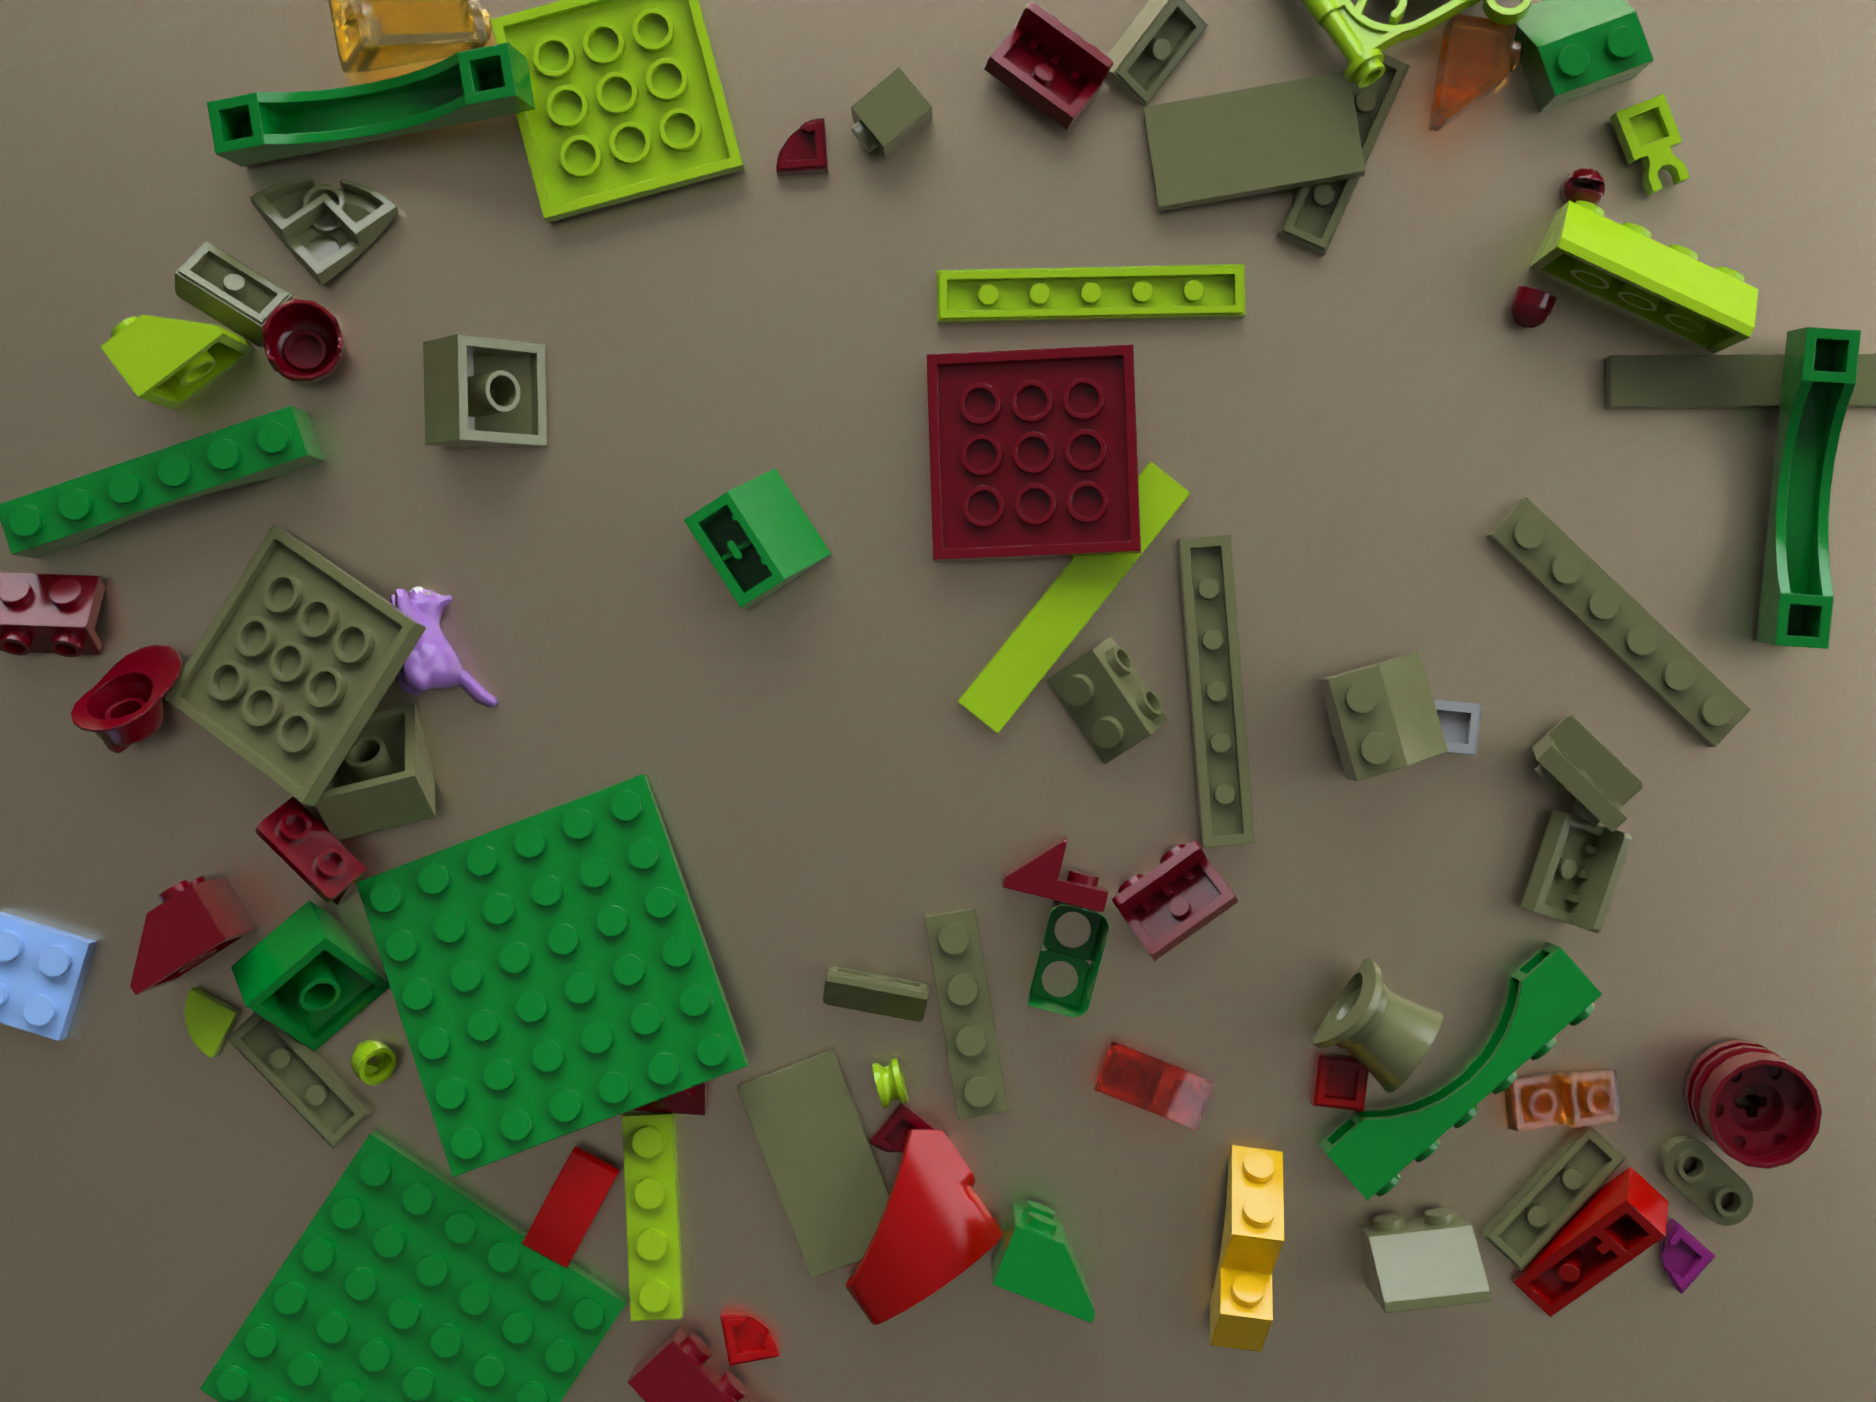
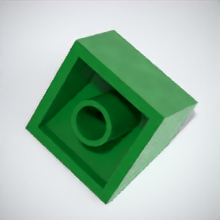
[1507,0,1654,112]
[231,900,390,1051]
[991,1200,1096,1323]

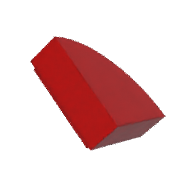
[720,1310,781,1366]

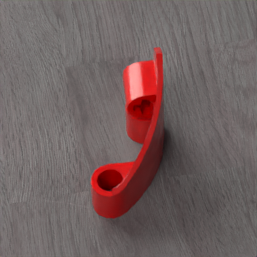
[845,1129,1004,1325]

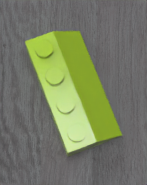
[1530,200,1758,353]

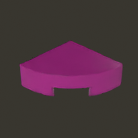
[1659,1218,1715,1294]

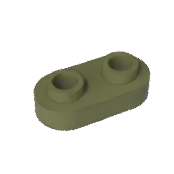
[1658,1135,1753,1226]

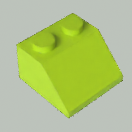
[100,314,255,411]

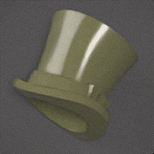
[1311,958,1444,1093]

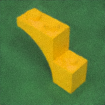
[1210,1145,1284,1352]

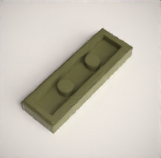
[227,1012,374,1149]
[1479,1120,1626,1271]

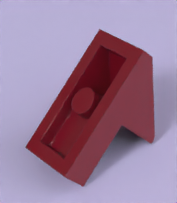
[1001,836,1109,912]

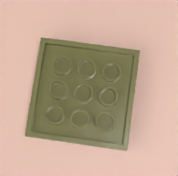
[164,525,426,806]

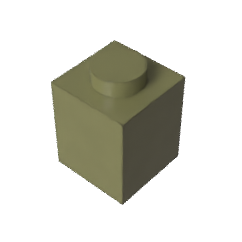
[851,67,932,159]

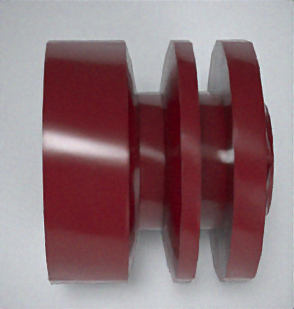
[1684,1039,1822,1169]

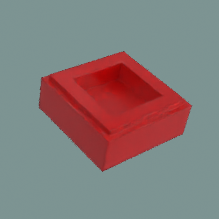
[1310,1052,1369,1112]

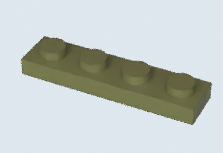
[925,907,1009,1120]

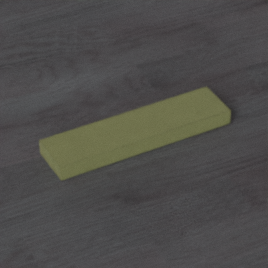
[1277,53,1410,256]

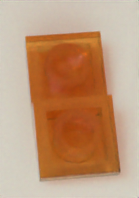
[1504,1068,1621,1132]

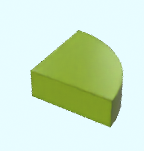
[185,987,241,1058]

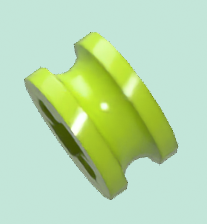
[872,1057,909,1109]

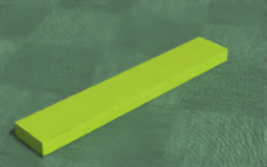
[937,264,1246,324]
[958,461,1190,733]

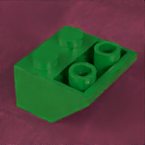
[684,468,832,610]

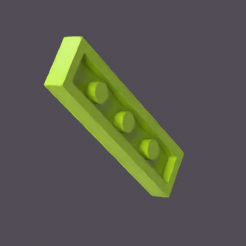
[622,1111,684,1321]

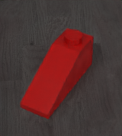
[1513,1167,1669,1317]

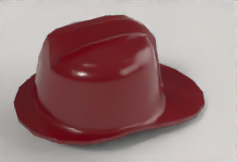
[71,644,182,753]

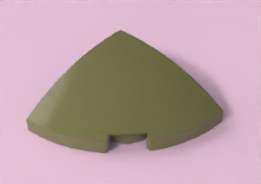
[250,177,398,286]

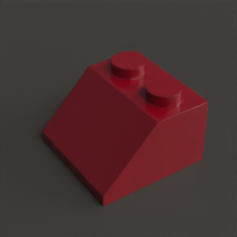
[130,875,257,995]

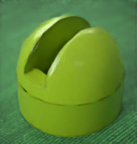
[350,1040,397,1085]

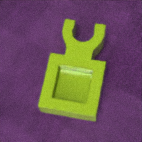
[1610,93,1690,196]

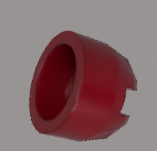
[1560,168,1605,205]
[1511,286,1557,328]

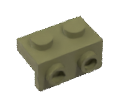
[1047,637,1167,764]
[1532,714,1643,833]
[1520,810,1632,933]

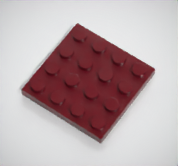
[927,344,1141,562]

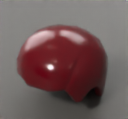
[262,299,343,383]

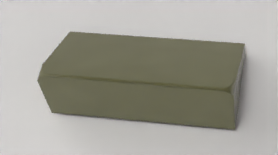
[1106,0,1208,107]
[175,240,293,347]
[823,965,929,1022]

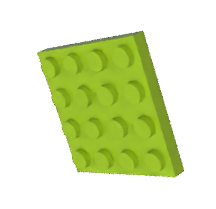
[490,0,745,223]

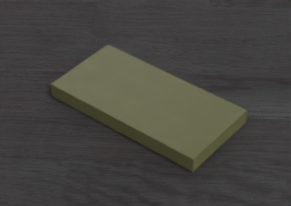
[1143,71,1365,212]
[737,1049,890,1280]

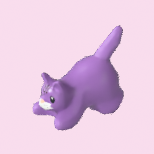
[390,586,498,708]

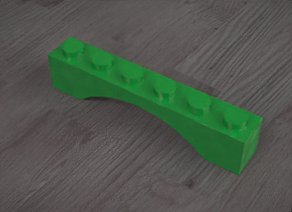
[207,42,535,167]
[1756,327,1861,649]
[0,405,325,559]
[1318,942,1602,1201]

